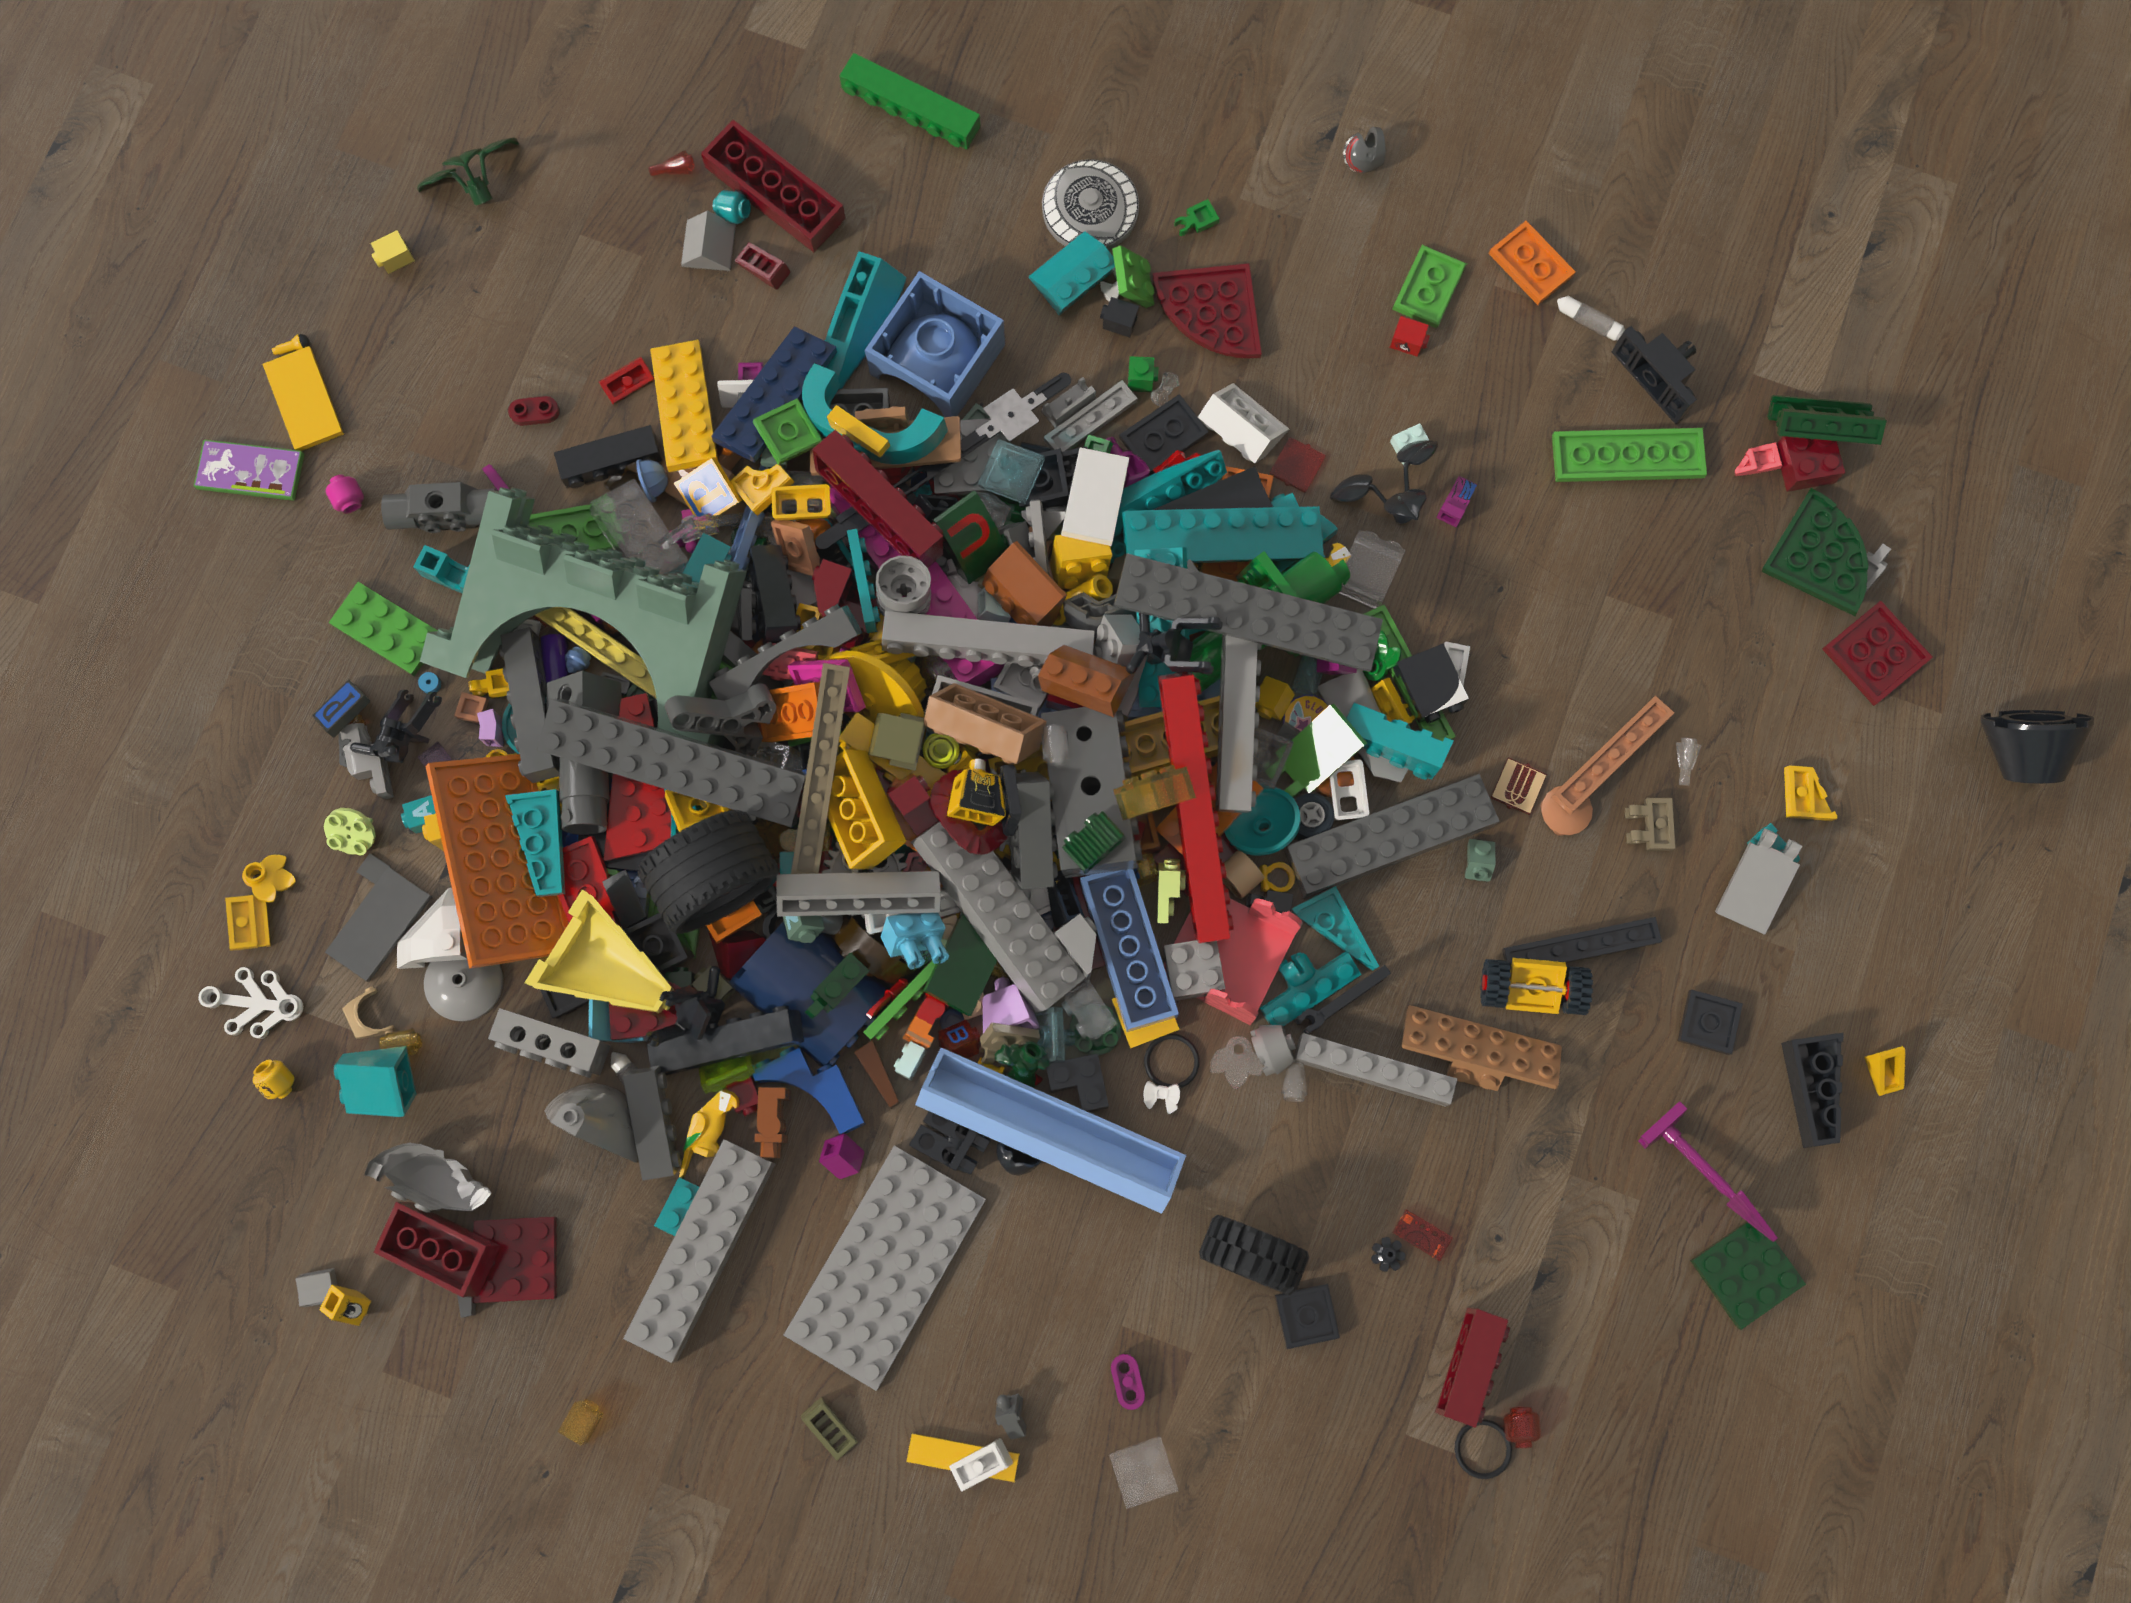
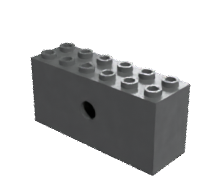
[1041,707,1143,878]

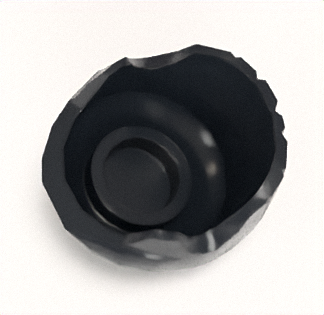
[996,1142,1041,1176]

